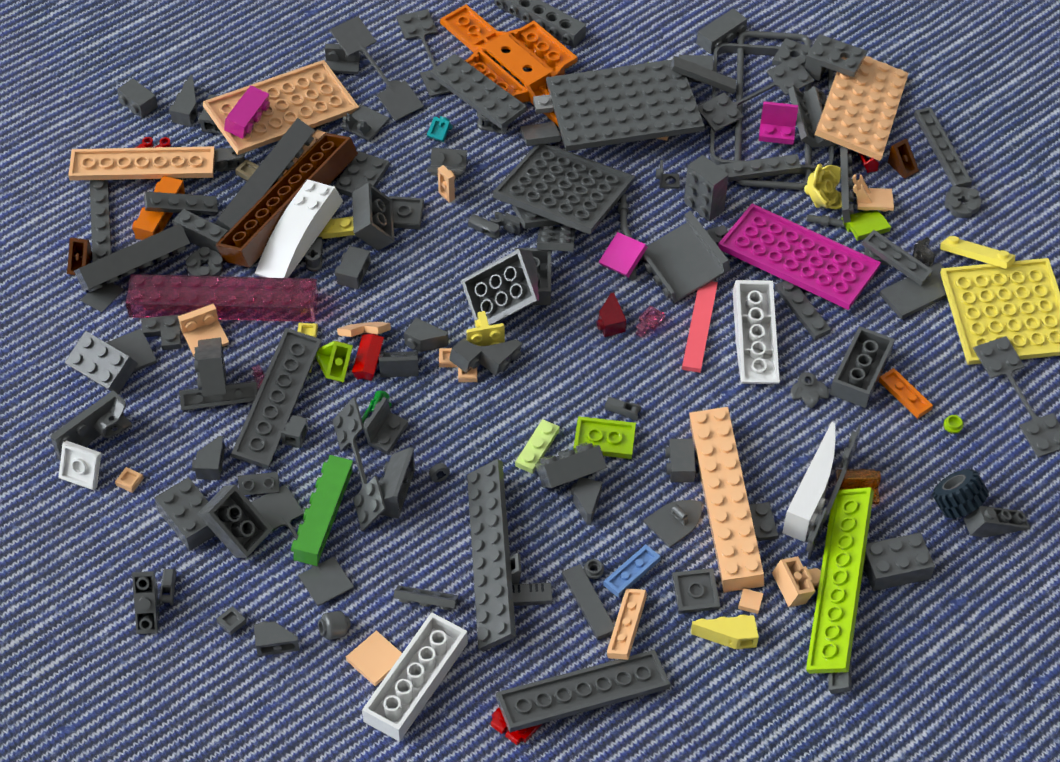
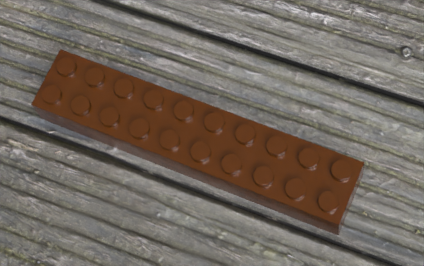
[215,133,358,268]

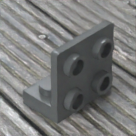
[427,147,468,177]
[363,397,409,455]

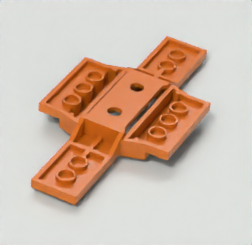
[440,4,578,127]

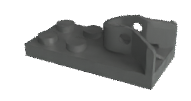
[50,390,132,461]

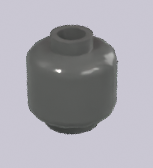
[318,611,351,640]

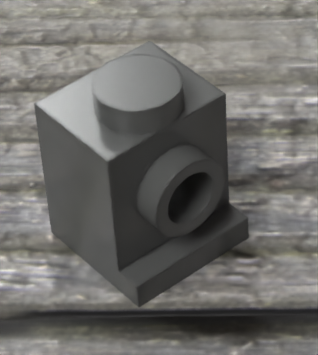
[281,415,309,448]

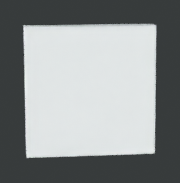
[59,441,101,490]

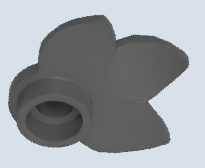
[790,372,829,409]

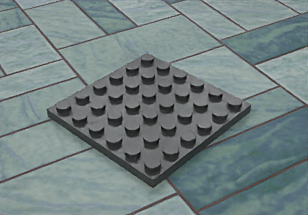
[492,144,635,235]

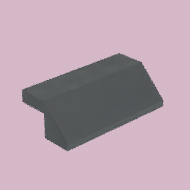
[788,86,838,148]

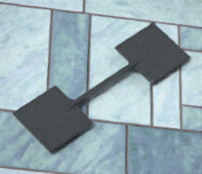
[396,9,451,97]
[329,16,424,121]
[697,57,814,132]
[973,336,1060,458]
[333,397,386,532]
[806,425,861,560]
[251,484,354,607]

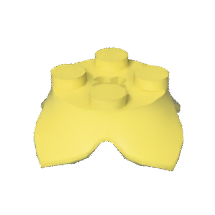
[804,164,842,209]

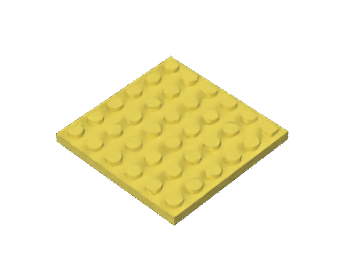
[940,258,1060,365]

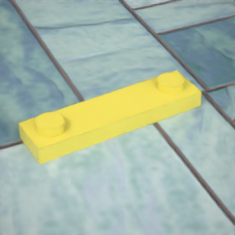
[940,236,1016,269]

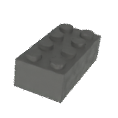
[830,326,895,408]

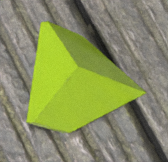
[316,341,353,382]

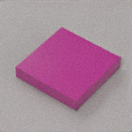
[599,232,648,278]

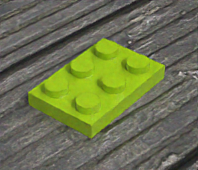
[573,416,636,459]

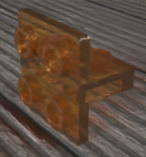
[836,469,881,504]

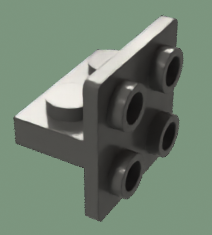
[325,44,361,74]

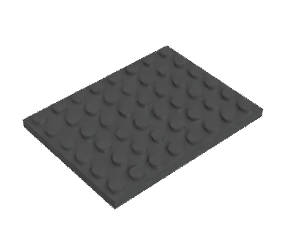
[546,59,704,151]

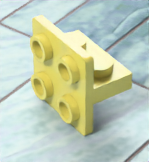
[466,311,505,346]

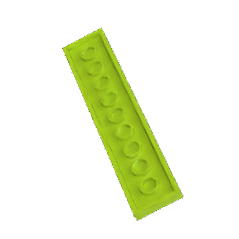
[806,487,874,674]

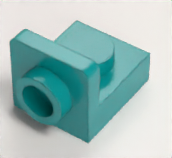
[427,116,453,143]

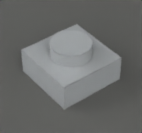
[533,95,553,114]

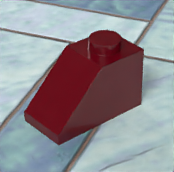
[596,293,627,337]

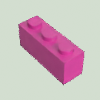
[224,85,270,139]

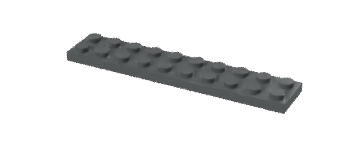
[467,459,516,652]

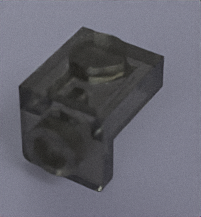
[912,237,936,267]

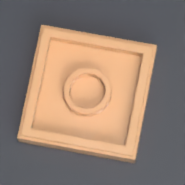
[346,630,402,686]

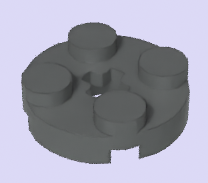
[944,186,981,218]
[186,247,223,282]

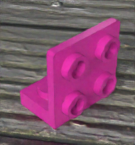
[758,101,799,145]

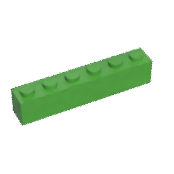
[291,455,353,566]

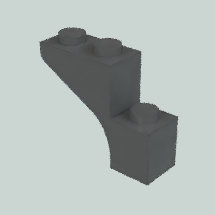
[449,338,522,376]

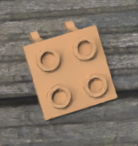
[852,174,894,212]

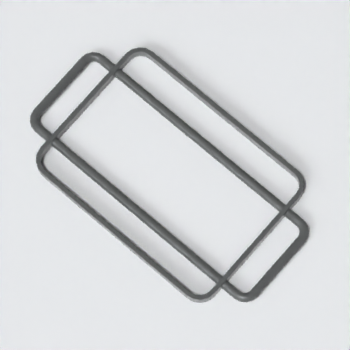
[709,31,834,190]

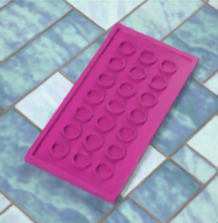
[718,204,881,310]

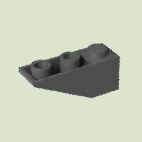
[169,75,198,127]
[964,506,1030,537]

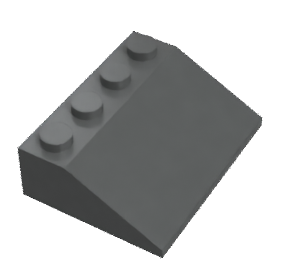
[461,249,539,325]

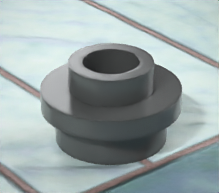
[584,559,604,579]

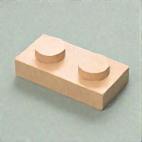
[438,165,455,203]

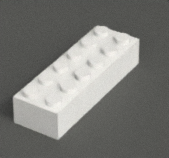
[362,612,468,742]

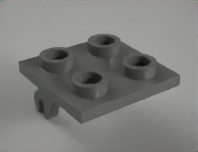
[341,104,390,142]

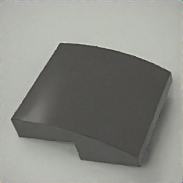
[106,329,157,373]

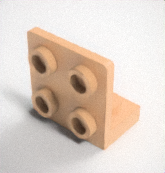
[178,304,229,356]

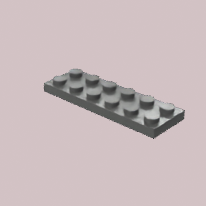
[430,54,527,129]

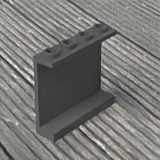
[639,211,731,304]

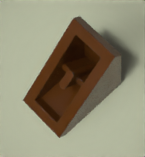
[888,139,919,178]
[67,237,92,275]

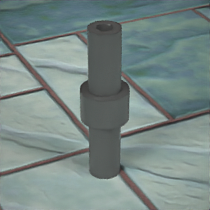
[806,215,843,227]

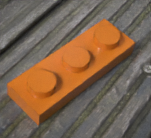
[879,368,933,419]

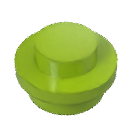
[943,415,963,433]

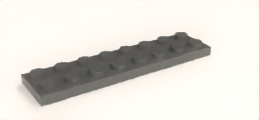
[231,328,322,469]
[495,650,670,732]

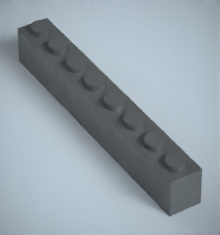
[215,118,315,231]

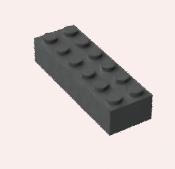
[74,223,190,292]

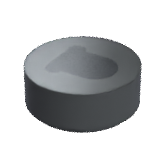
[429,463,450,482]

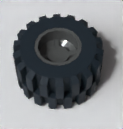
[932,469,989,518]

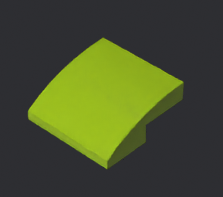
[841,210,891,241]

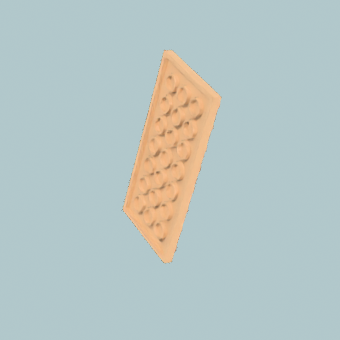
[814,56,909,161]
[203,60,359,155]

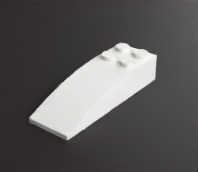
[255,179,343,284]
[733,280,780,384]
[782,422,835,542]

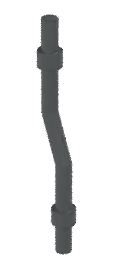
[618,194,638,280]

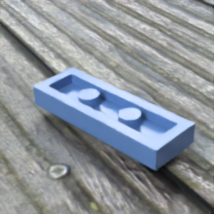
[603,544,661,598]

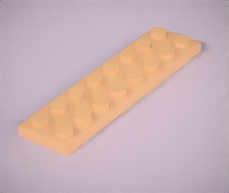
[68,146,215,181]

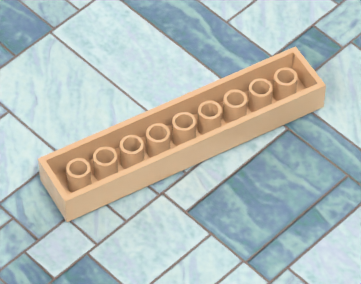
[689,407,764,593]

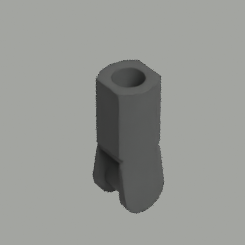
[468,214,500,238]
[605,397,642,420]
[159,569,177,605]

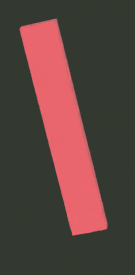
[682,281,718,373]

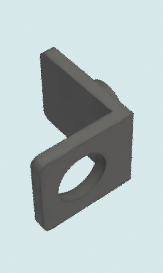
[656,160,680,189]

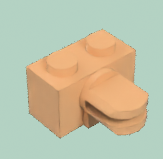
[772,556,821,607]

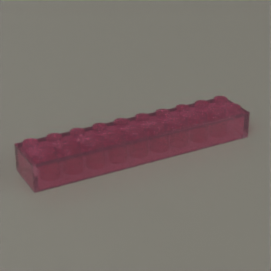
[126,274,319,322]

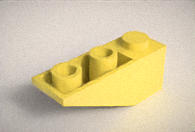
[691,615,759,649]

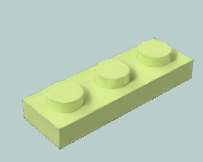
[515,419,560,474]

